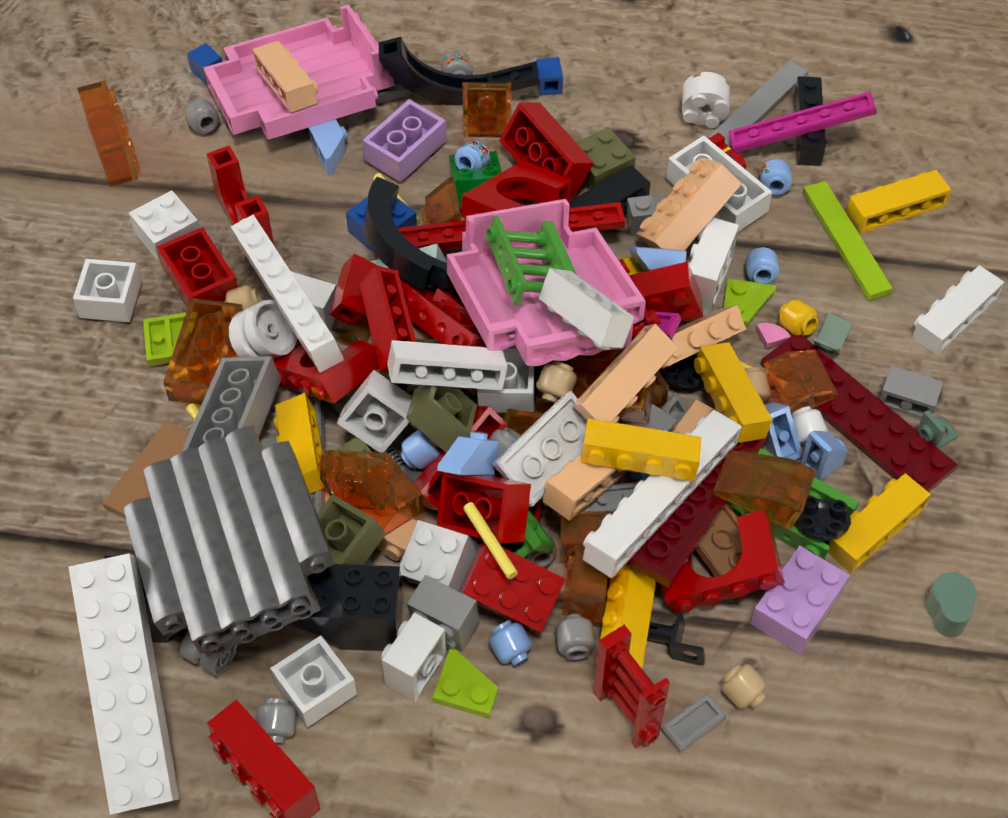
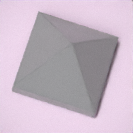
[661,392,688,426]

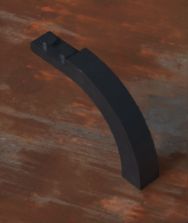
[379,37,540,105]
[364,177,460,298]

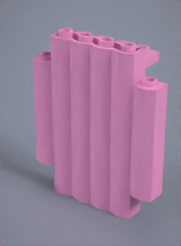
[203,4,394,140]
[447,199,646,366]

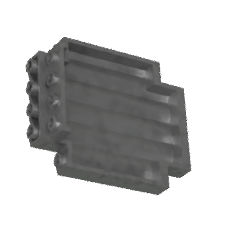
[123,426,335,657]

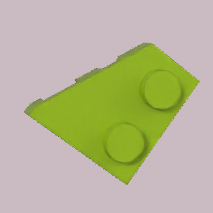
[723,278,776,328]
[432,649,498,719]

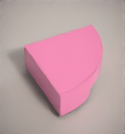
[755,323,791,349]

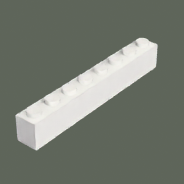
[231,215,344,373]
[583,410,742,578]

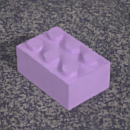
[362,99,447,182]
[750,545,850,655]

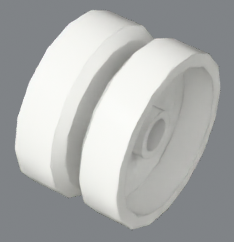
[229,300,297,360]

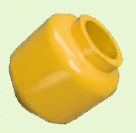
[779,299,818,336]

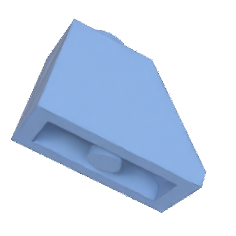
[308,119,348,175]
[629,246,687,271]
[765,402,803,463]
[801,431,848,481]
[437,432,498,475]

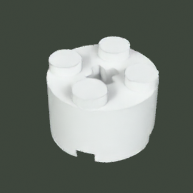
[682,72,730,128]

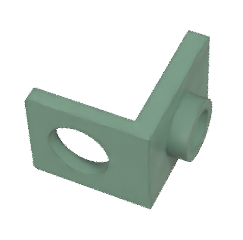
[813,313,853,355]
[917,410,959,448]

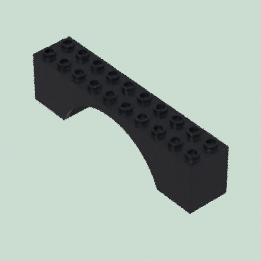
[104,556,404,651]

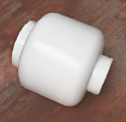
[791,406,828,446]

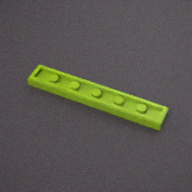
[802,181,893,301]

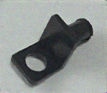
[647,612,706,665]

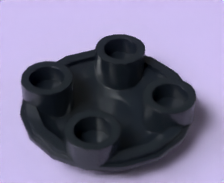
[660,355,704,388]
[794,496,851,541]

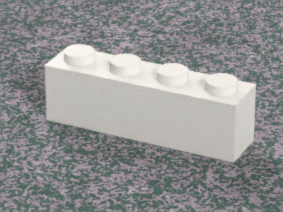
[912,265,1004,355]
[539,268,634,350]
[387,340,508,390]

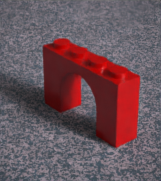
[206,145,275,247]
[461,160,571,219]
[329,253,434,326]
[274,333,379,404]
[662,510,785,613]

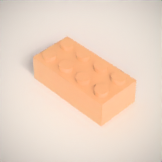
[636,158,742,251]

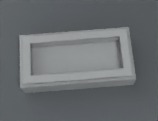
[660,693,727,753]

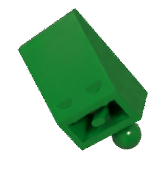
[449,151,502,208]

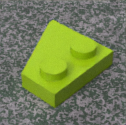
[143,311,195,366]

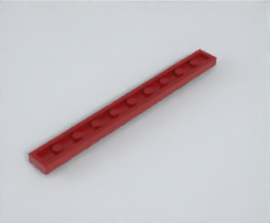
[373,202,625,257]

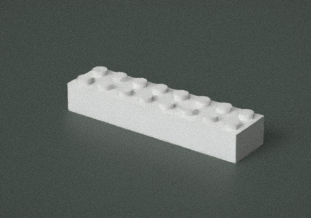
[68,554,180,815]

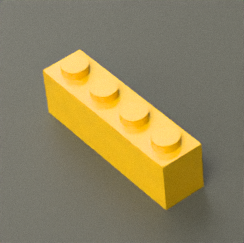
[846,170,951,233]
[694,342,773,443]
[274,393,328,493]
[580,418,702,481]
[828,473,931,574]
[596,564,656,668]

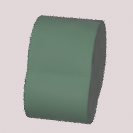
[926,572,977,638]

